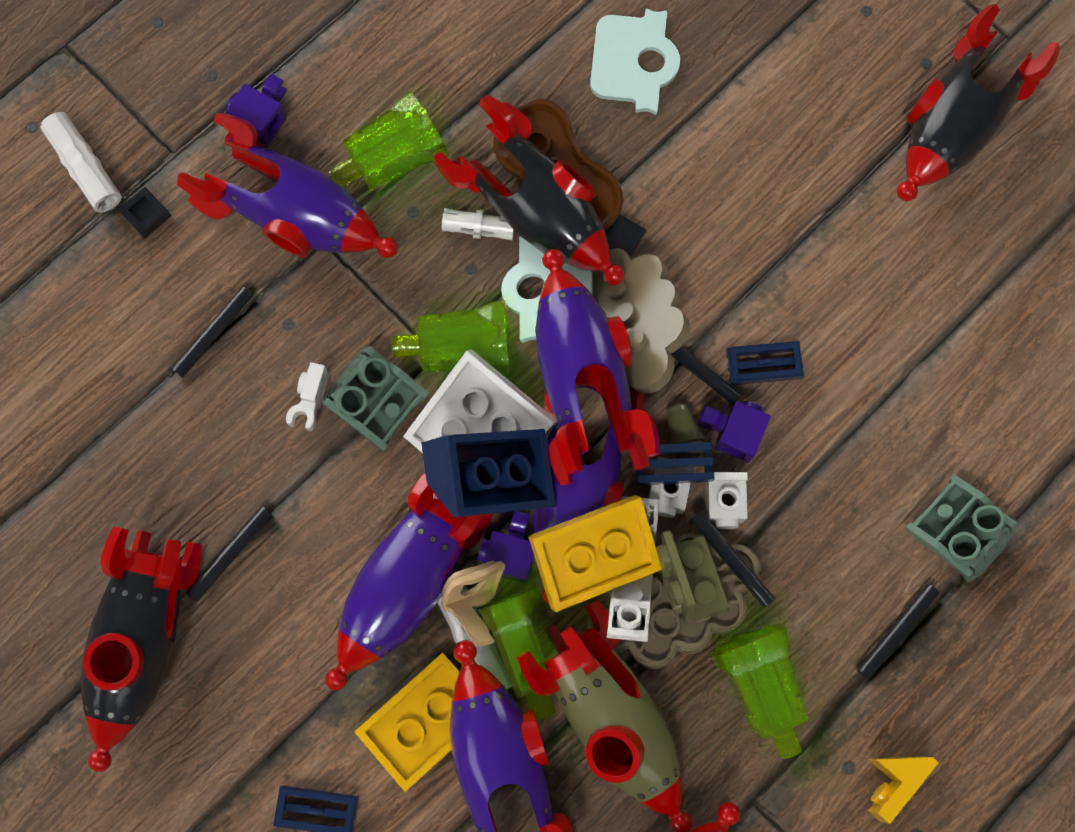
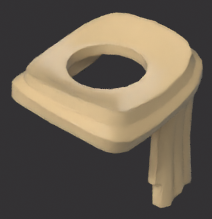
[441,561,505,647]

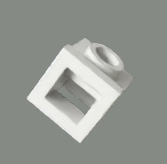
[647,457,695,518]
[705,472,748,529]

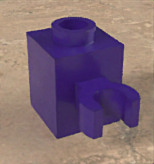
[225,74,287,147]
[698,401,771,463]
[477,511,534,584]

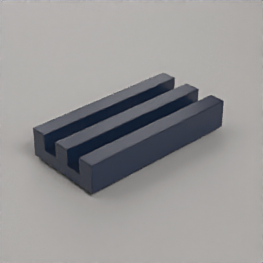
[726,341,804,385]
[636,442,715,485]
[273,785,359,832]

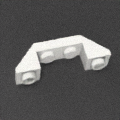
[607,496,659,642]

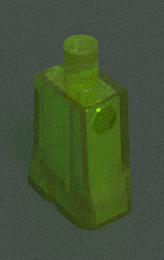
[328,90,449,191]
[392,300,511,377]
[479,587,556,720]
[708,623,809,759]

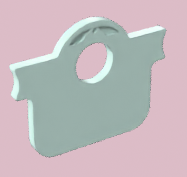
[590,9,680,115]
[501,236,593,343]

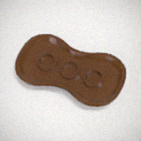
[493,99,624,231]

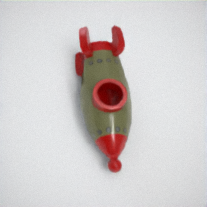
[517,600,693,832]

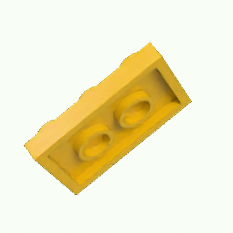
[528,495,662,612]
[354,652,459,792]

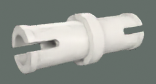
[442,208,515,241]

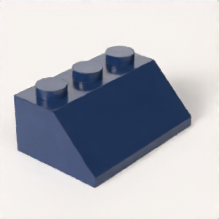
[421,429,556,518]

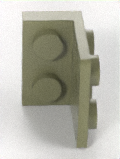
[657,530,730,624]

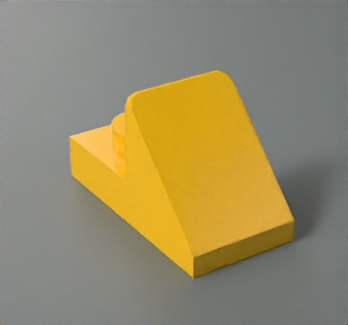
[868,756,939,824]

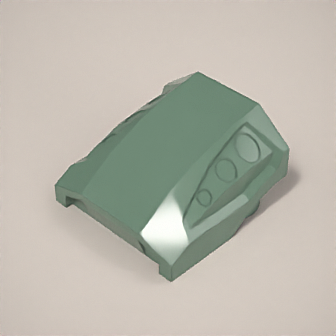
[321,346,429,451]
[906,474,1017,582]

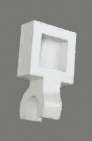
[286,362,330,431]

